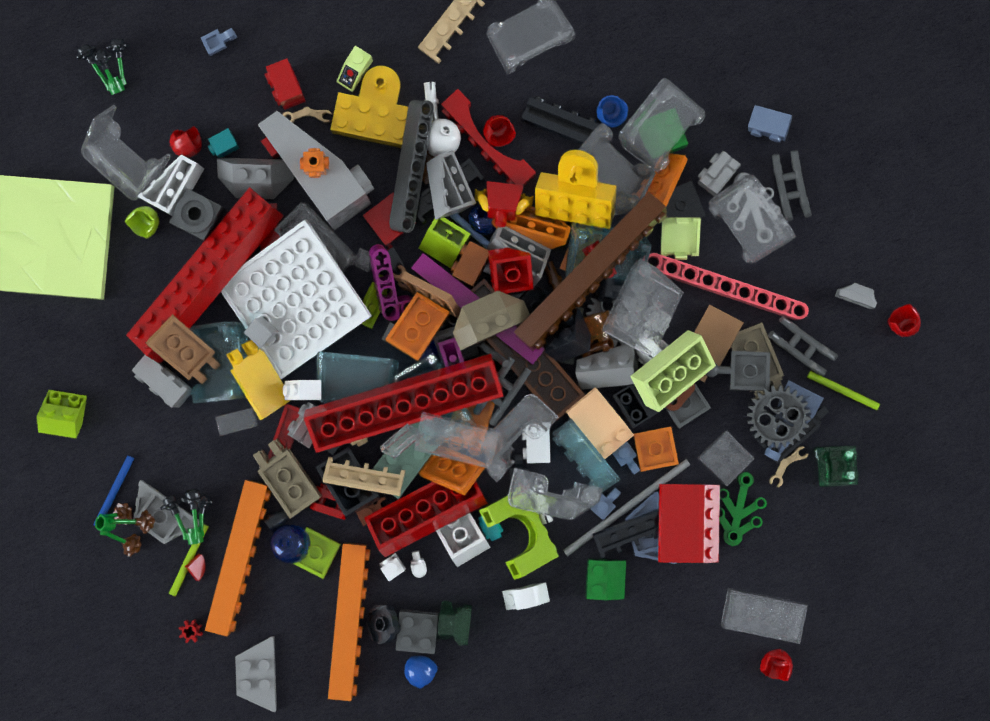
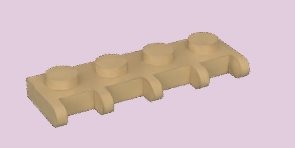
[418,0,485,64]
[323,457,405,496]

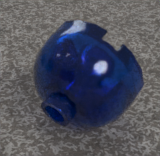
[270,525,311,563]

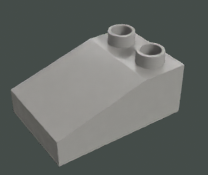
[258,111,374,230]

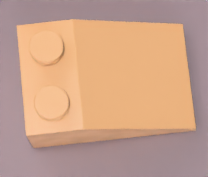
[566,387,634,460]

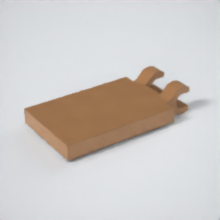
[393,265,461,318]
[694,305,744,383]
[146,314,221,384]

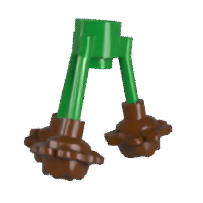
[95,503,155,557]

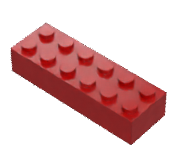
[364,481,488,557]

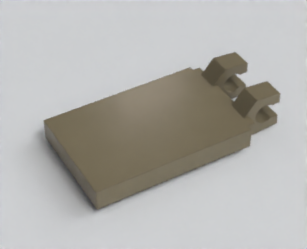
[730,323,784,399]
[253,439,322,519]

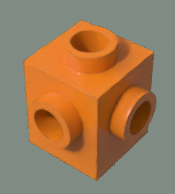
[300,148,329,178]

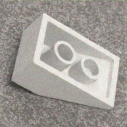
[436,513,491,567]

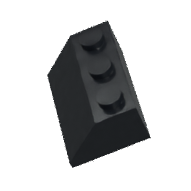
[316,447,380,517]

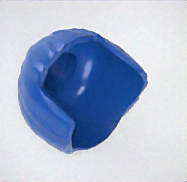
[596,95,628,127]
[404,655,438,688]

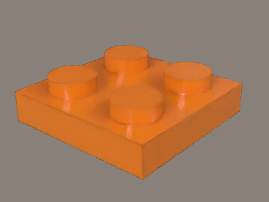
[633,426,679,472]

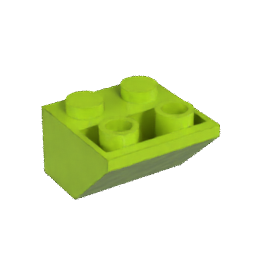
[418,218,471,268]
[37,390,87,438]

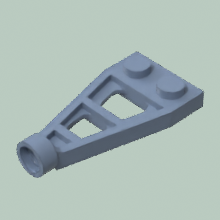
[764,380,824,461]

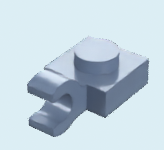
[201,28,237,56]
[612,442,640,475]
[589,487,621,520]

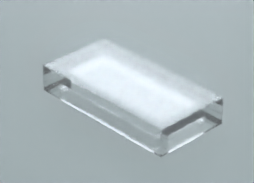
[215,408,258,436]
[380,424,422,459]

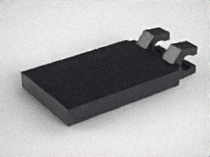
[751,405,829,464]

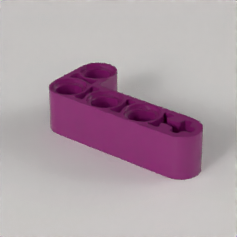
[369,244,413,321]

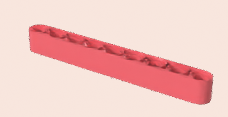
[644,253,809,320]

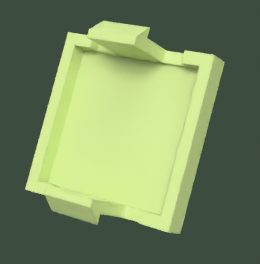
[660,217,701,260]

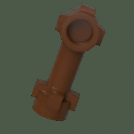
[581,337,614,358]

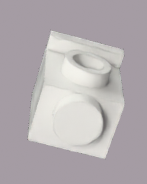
[379,553,406,581]

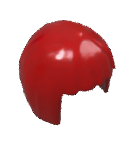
[483,115,516,147]
[169,126,202,158]
[888,304,921,337]
[760,649,793,681]

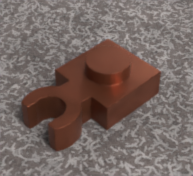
[356,497,386,526]

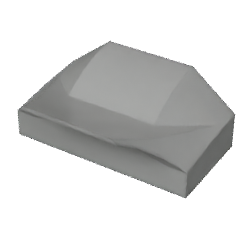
[835,283,877,309]

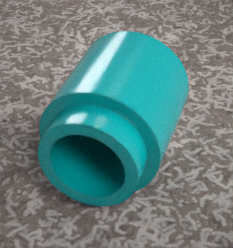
[478,516,503,541]

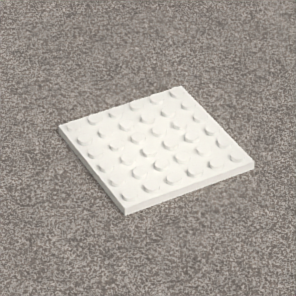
[221,219,372,379]

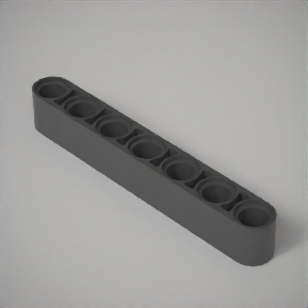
[389,100,434,233]

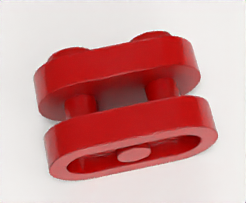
[309,483,346,520]

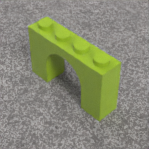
[479,487,559,580]

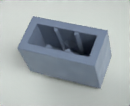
[748,105,792,142]

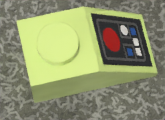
[336,46,373,92]

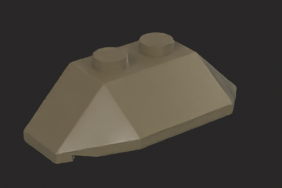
[453,291,530,351]

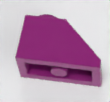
[438,338,464,367]

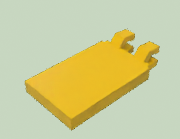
[226,340,291,420]

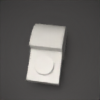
[502,582,550,610]

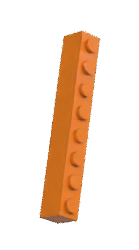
[205,480,271,636]
[328,542,370,701]

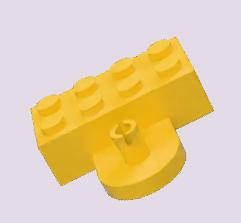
[330,66,408,148]
[535,150,617,229]

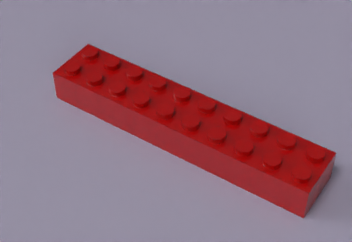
[126,187,284,364]
[303,354,504,453]

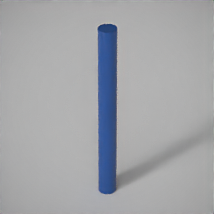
[93,455,134,526]

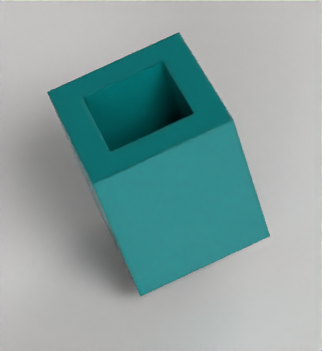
[208,129,240,158]

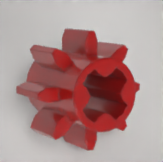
[178,619,203,643]

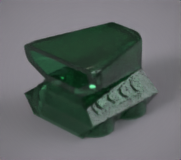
[813,446,859,487]
[438,601,472,646]

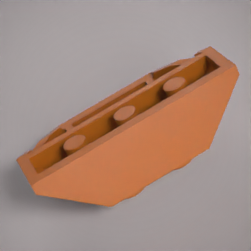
[492,206,571,249]

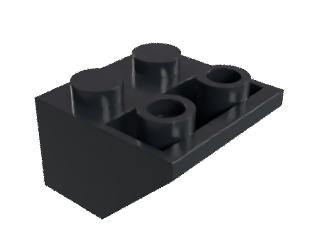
[545,308,591,363]
[613,384,666,428]

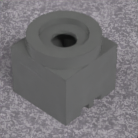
[169,188,226,241]

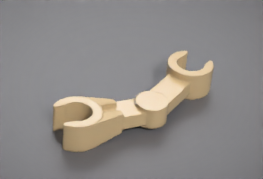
[283,107,332,123]
[769,446,808,487]

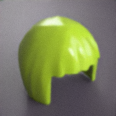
[125,206,159,239]

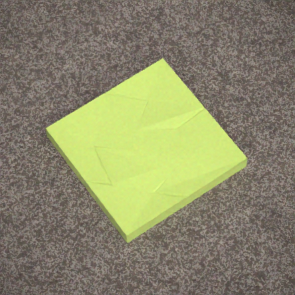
[0,175,115,300]

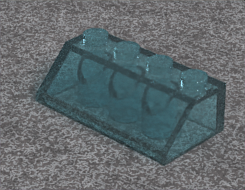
[552,418,620,493]

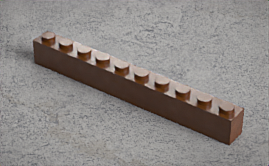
[514,192,667,351]

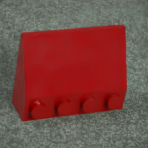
[658,484,720,563]

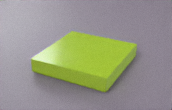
[289,527,341,579]

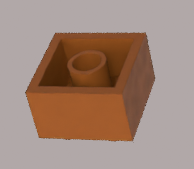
[451,241,489,289]

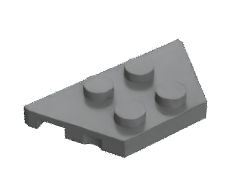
[133,480,199,544]
[235,636,277,712]

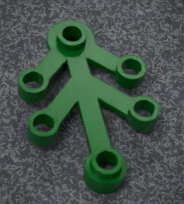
[719,472,767,546]

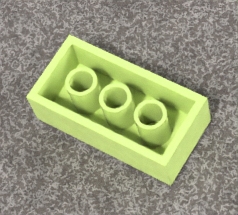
[630,330,716,412]

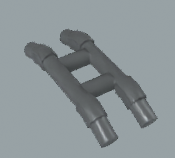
[772,150,812,221]
[768,316,838,376]
[473,357,532,426]

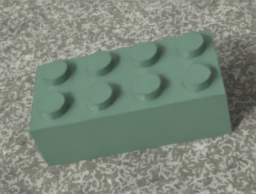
[372,421,445,499]

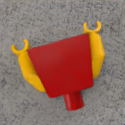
[475,181,534,227]

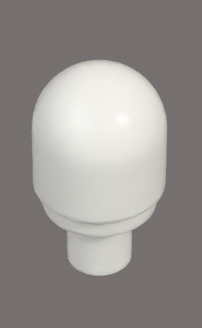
[410,550,427,578]

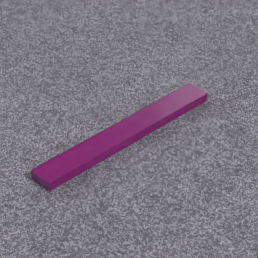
[411,253,545,365]

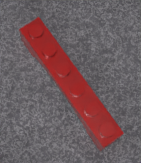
[441,89,536,187]

